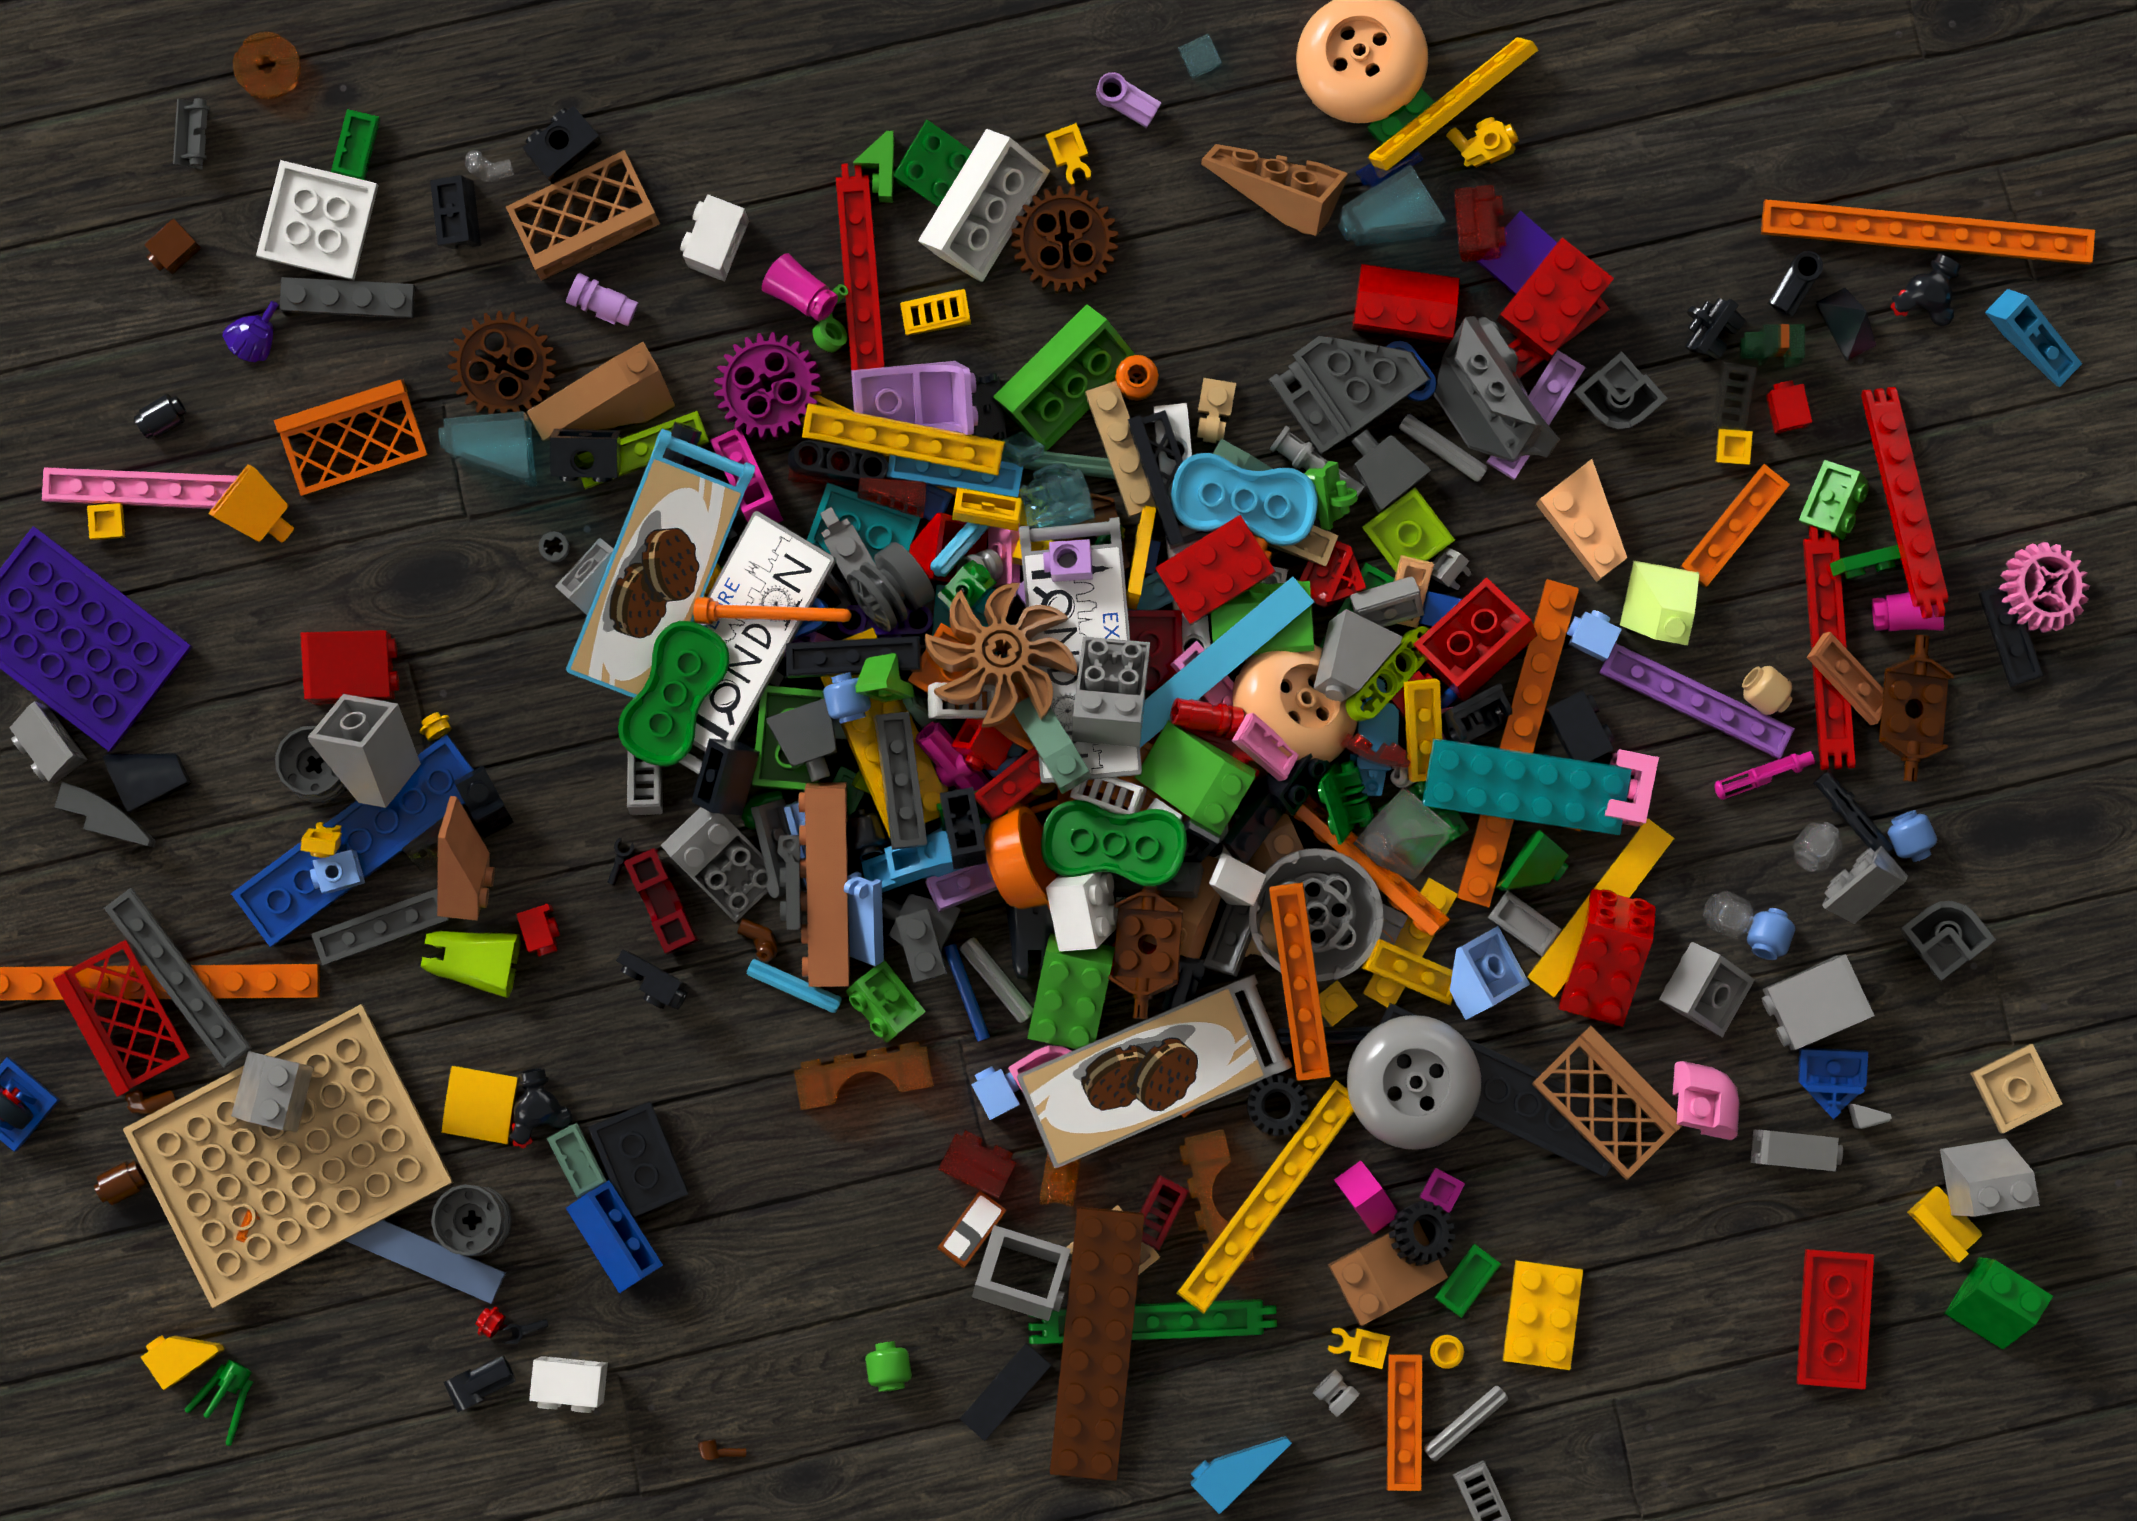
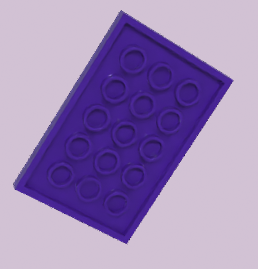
[0,526,193,752]

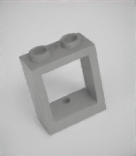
[972,1225,1071,1321]

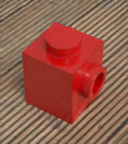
[951,718,1013,772]

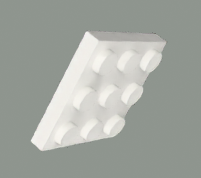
[256,160,378,281]

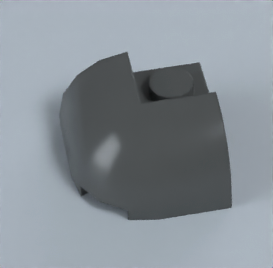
[1573,351,1668,429]
[1900,901,1996,981]

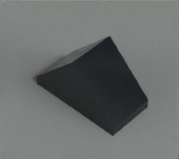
[1183,815,1220,863]

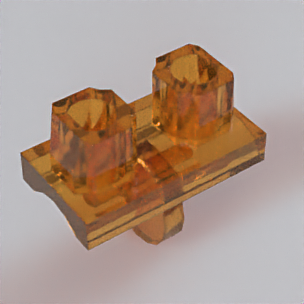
[1039,1152,1082,1206]

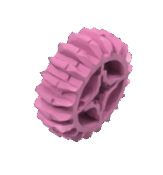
[1999,542,2090,632]

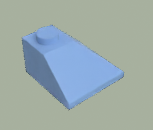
[1450,926,1530,1020]

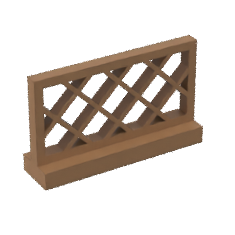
[506,150,660,281]
[1532,1026,1682,1180]

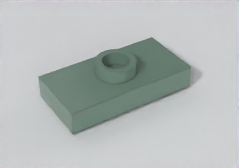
[547,1123,607,1198]

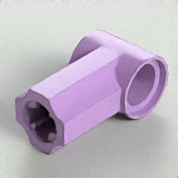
[1096,72,1161,128]

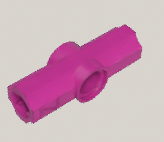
[915,721,990,791]

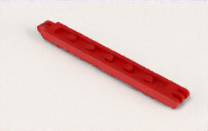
[836,163,885,370]
[1861,387,1948,619]
[1803,525,1855,770]

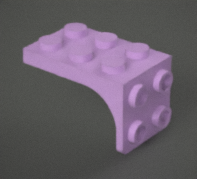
[851,361,978,435]

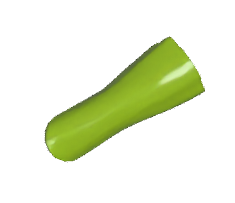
[421,931,521,998]

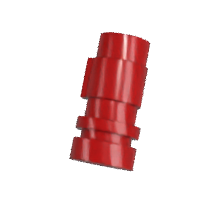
[1170,698,1244,740]

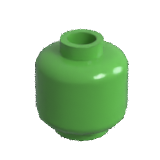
[865,1341,912,1392]

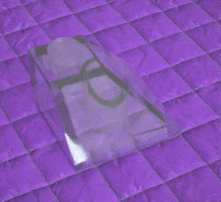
[1353,787,1455,880]

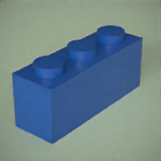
[566,1180,663,1293]

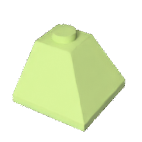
[1620,560,1699,646]

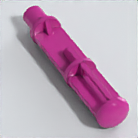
[1714,751,1815,800]

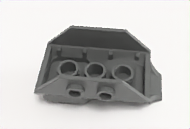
[1434,316,1560,462]

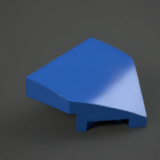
[1798,1048,1868,1119]

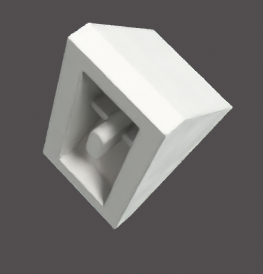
[1209,853,1266,906]

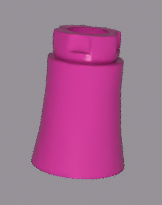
[762,253,838,322]
[1871,592,1944,632]

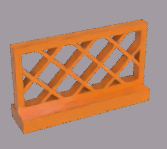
[274,379,428,496]

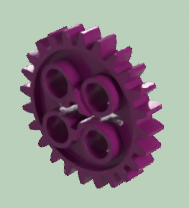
[714,332,822,441]

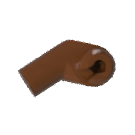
[737,918,778,962]
[125,1090,175,1114]

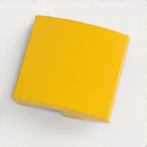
[441,1066,519,1144]

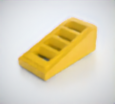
[900,289,971,336]

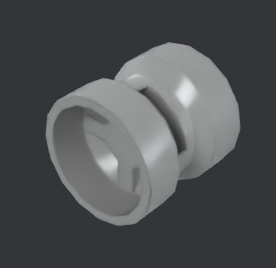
[956,549,1003,581]
[1312,1369,1360,1417]

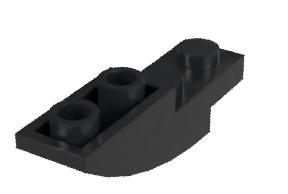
[1221,753,1331,864]

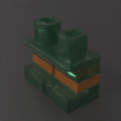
[1740,324,1805,367]

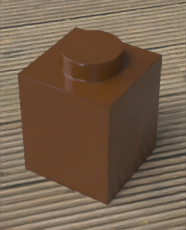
[144,218,201,275]

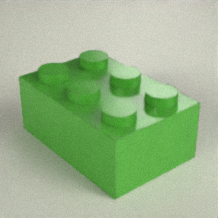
[752,686,824,792]
[1027,933,1115,1049]

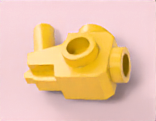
[1446,117,1519,167]

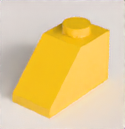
[141,1335,225,1390]

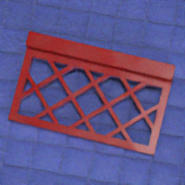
[53,939,190,1097]

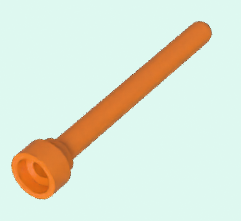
[693,597,852,624]

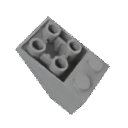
[1072,637,1150,747]
[661,807,769,923]
[1822,846,1908,924]

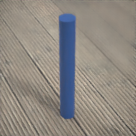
[943,943,990,1042]

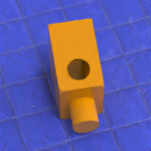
[208,464,294,543]

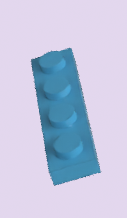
[887,455,1023,498]

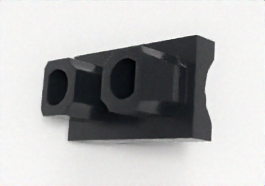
[1685,298,1745,359]

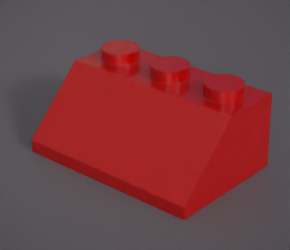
[1352,264,1460,344]
[1413,577,1537,701]

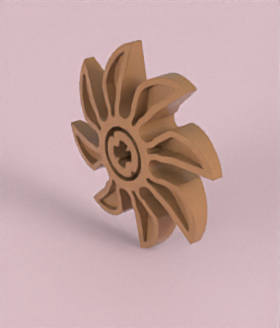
[925,583,1077,727]

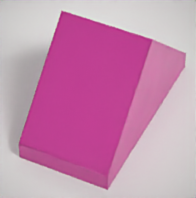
[1334,1160,1398,1234]

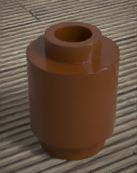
[94,1160,148,1206]

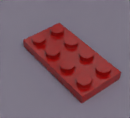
[1796,1249,1874,1389]

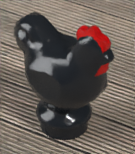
[1890,253,1961,326]
[509,1068,572,1149]

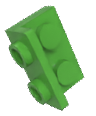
[1799,460,1869,541]
[846,960,926,1043]

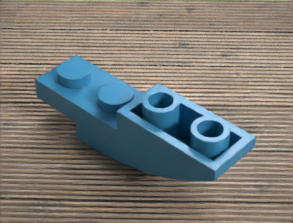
[861,823,990,893]

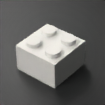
[680,194,749,282]
[1046,872,1118,952]
[529,1356,608,1413]

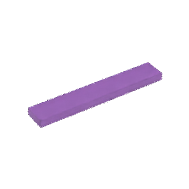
[1599,643,1795,759]

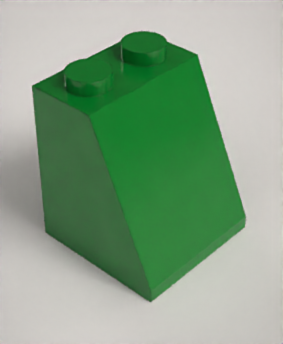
[1945,1257,2053,1350]

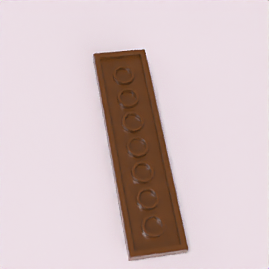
[1050,1206,1145,1481]

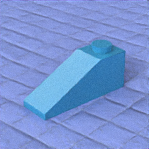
[1985,289,2082,387]
[1190,1436,1292,1514]

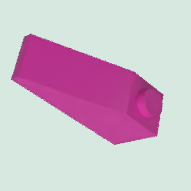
[710,429,783,523]

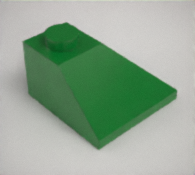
[1495,830,1569,892]

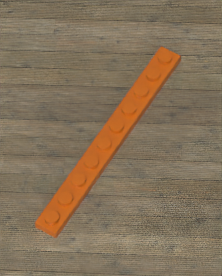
[1761,199,2095,265]
[1456,579,1579,908]
[0,964,320,1001]

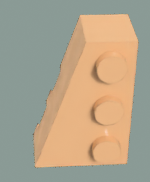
[1536,459,1627,582]

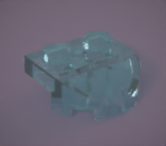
[1020,463,1095,529]

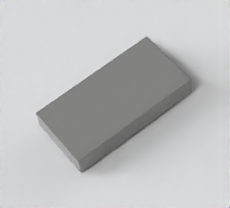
[1487,890,1562,957]

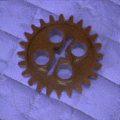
[1011,186,1118,294]
[448,311,557,419]

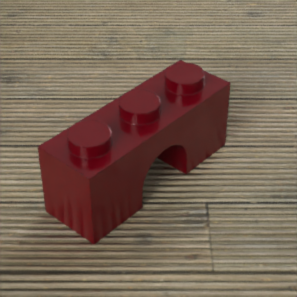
[624,848,699,955]

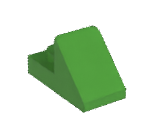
[853,131,895,203]
[855,653,914,702]

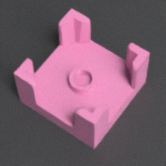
[1605,749,1659,827]

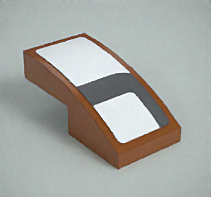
[937,1191,1007,1268]

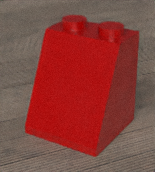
[300,630,399,705]

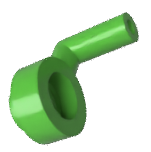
[813,284,848,352]

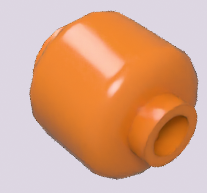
[1115,355,1159,401]

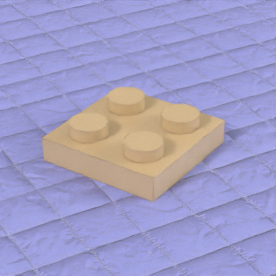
[1971,1044,2062,1133]

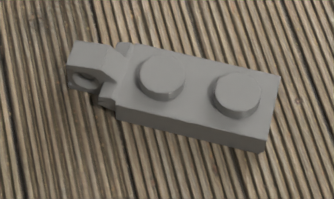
[820,507,877,583]

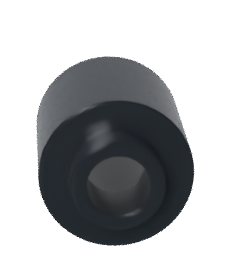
[134,394,187,439]

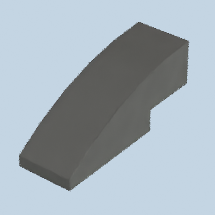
[55,782,156,848]

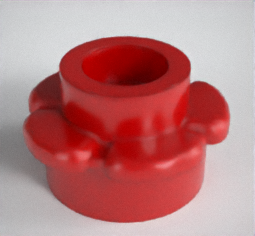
[475,1307,506,1339]

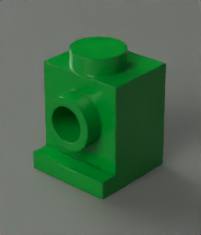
[937,560,997,610]

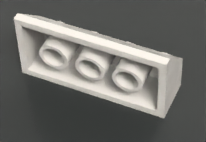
[918,129,1050,282]

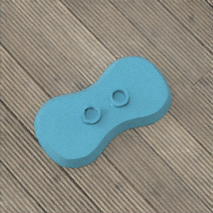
[1171,453,1318,546]

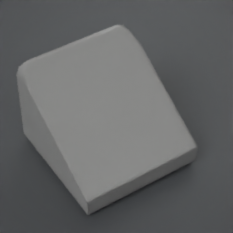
[1848,1104,1892,1129]

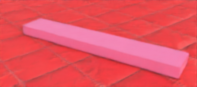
[42,468,238,509]

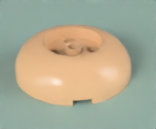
[1296,0,1428,123]
[1232,644,1358,763]

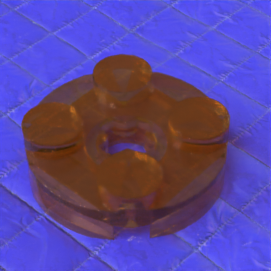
[233,32,301,99]

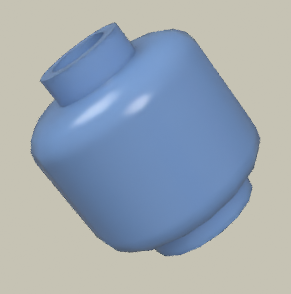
[823,672,871,724]
[1888,810,1937,862]
[1747,908,1795,960]

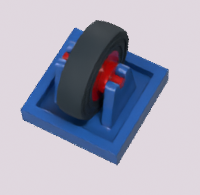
[0,1057,60,1152]

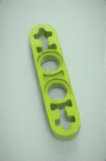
[1346,626,1430,722]

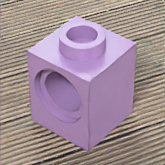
[1043,539,1093,582]

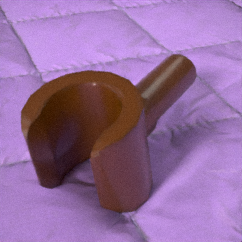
[698,1439,746,1460]

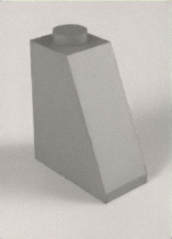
[1313,609,1402,702]
[1750,1129,1843,1171]

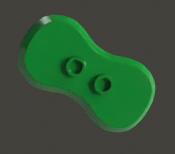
[618,621,729,766]
[1041,800,1187,886]

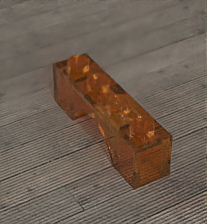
[794,1041,934,1110]
[1179,1129,1255,1264]

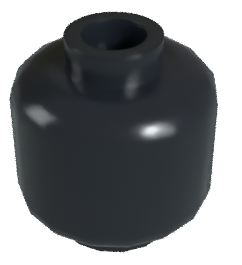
[846,809,890,861]

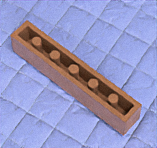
[799,782,850,987]

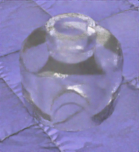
[1793,822,1843,872]
[1703,890,1755,940]

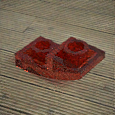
[1340,733,1411,770]

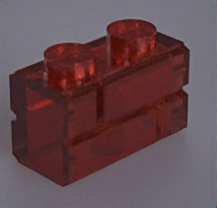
[1454,185,1507,262]
[938,1130,1017,1199]

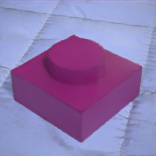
[1419,1168,1465,1213]

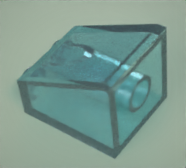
[1338,164,1446,246]
[439,411,537,487]

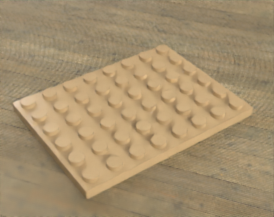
[123,1004,454,1308]

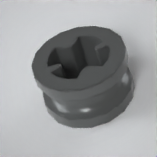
[538,531,570,563]

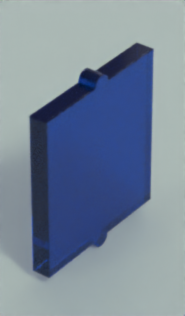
[1355,148,1424,189]

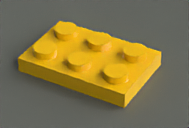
[1502,1260,1583,1370]

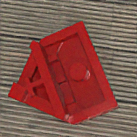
[1299,541,1367,608]

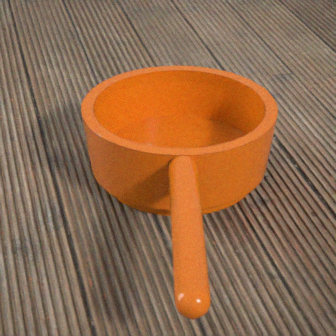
[984,806,1058,912]

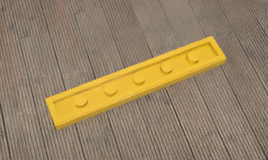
[1368,37,1538,171]
[802,403,1005,476]
[1526,818,1674,998]

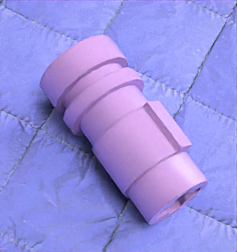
[566,273,639,327]

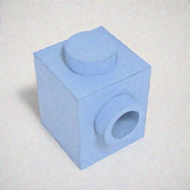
[1566,610,1622,662]
[310,849,365,894]
[971,1066,1020,1120]

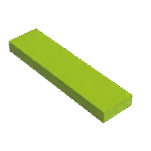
[578,411,710,489]

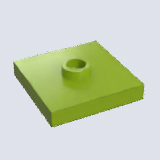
[1362,487,1455,572]

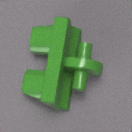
[1304,461,1358,530]

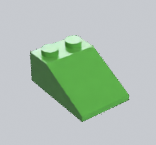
[1135,720,1256,835]

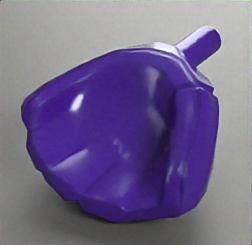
[222,301,278,362]

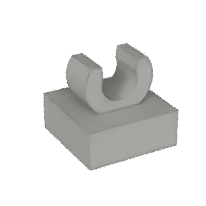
[1431,547,1471,590]

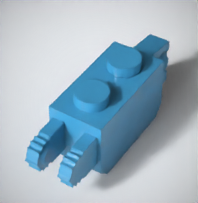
[1349,678,1399,797]

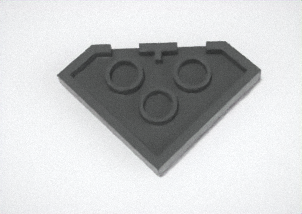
[1293,335,1431,436]

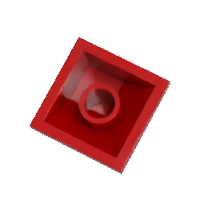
[909,513,988,585]

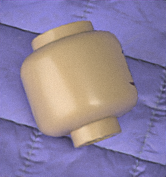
[1742,666,1792,715]

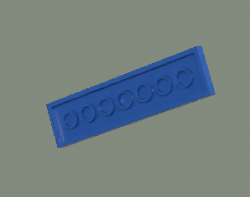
[231,734,473,947]

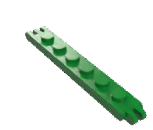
[1028,1299,1277,1344]

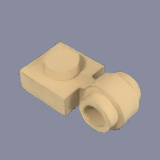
[1197,378,1236,444]

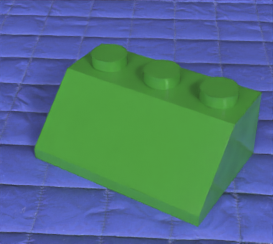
[1211,580,1314,655]

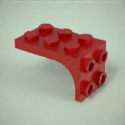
[1558,889,1656,1027]

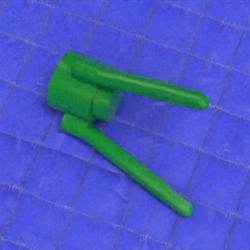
[185,1359,253,1446]

